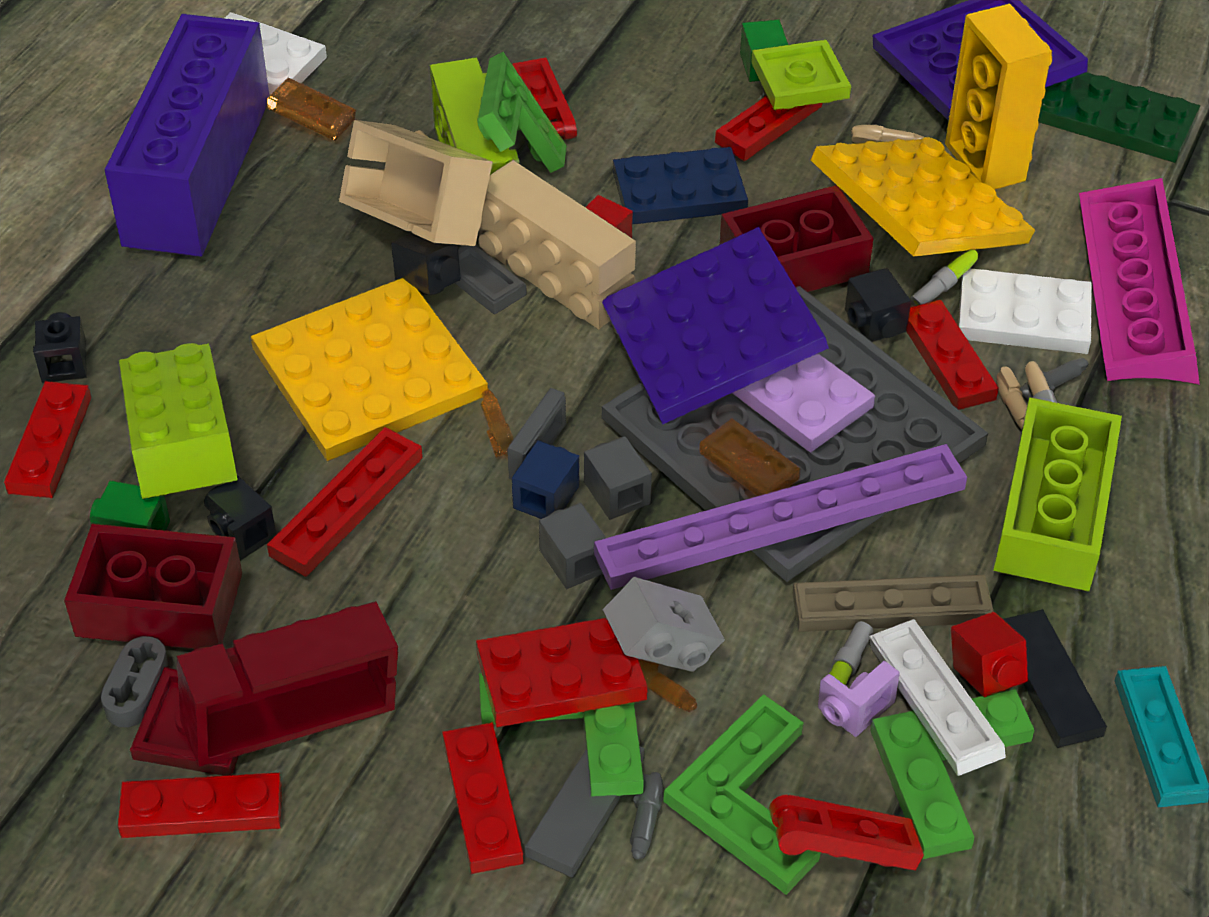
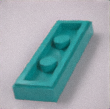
[1114,666,1209,808]

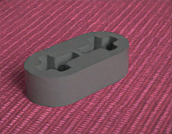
[101,636,169,727]

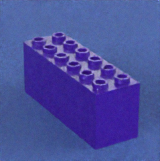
[105,14,270,256]

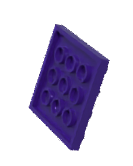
[872,0,1088,120]
[602,227,829,425]

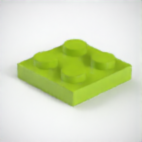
[751,40,851,110]

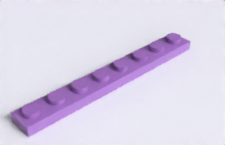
[594,444,967,590]

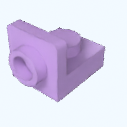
[818,661,900,737]

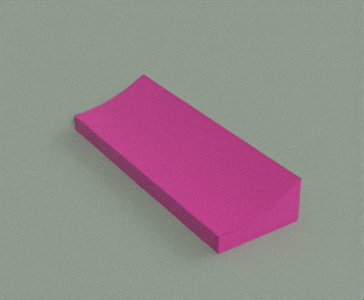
[1079,178,1200,385]

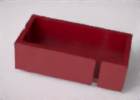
[177,601,398,767]

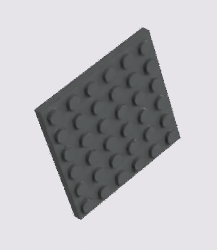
[602,286,988,582]

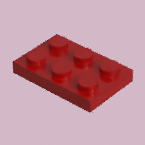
[476,618,647,727]

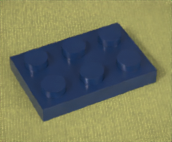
[613,147,748,224]

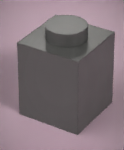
[584,436,652,520]
[539,503,606,590]

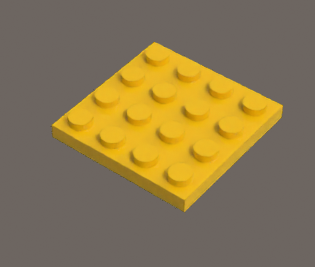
[811,137,1035,257]
[251,278,488,461]

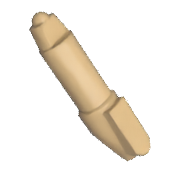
[852,125,924,144]
[997,366,1027,430]

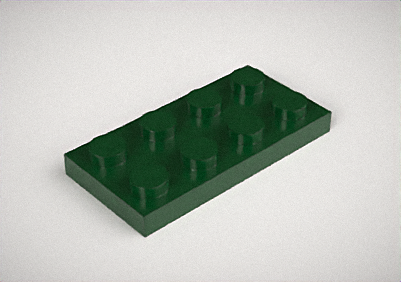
[1038,72,1201,163]

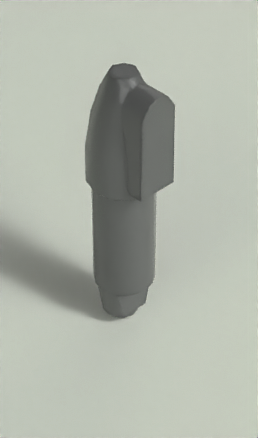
[1020,358,1089,401]
[630,772,664,860]

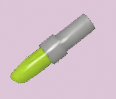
[910,249,978,306]
[829,621,873,686]

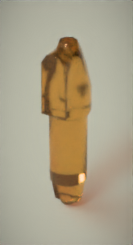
[481,390,513,458]
[638,658,698,712]

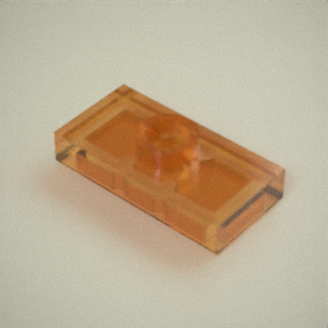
[267,77,356,141]
[699,418,801,496]

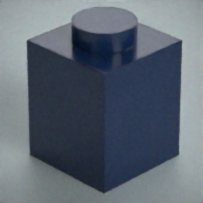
[512,440,579,519]

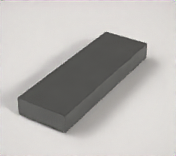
[525,746,645,878]

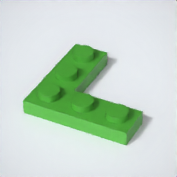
[477,52,567,173]
[479,673,644,797]
[870,689,1034,859]
[663,694,821,895]

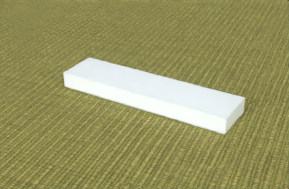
[869,619,1006,776]

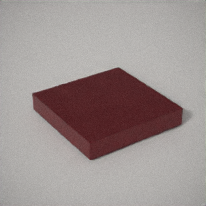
[130,667,239,776]

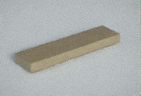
[792,574,994,632]

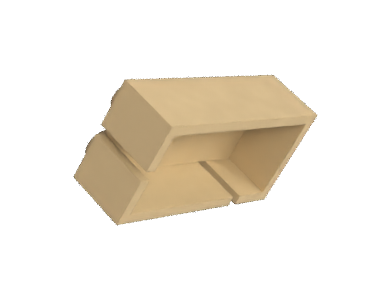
[339,120,492,246]
[478,160,636,330]

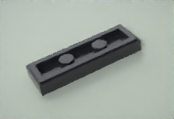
[1003,609,1107,748]

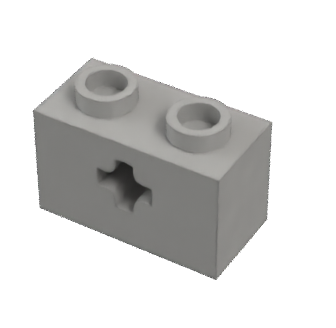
[603,577,725,672]

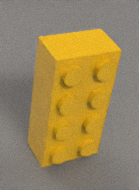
[945,3,1052,190]

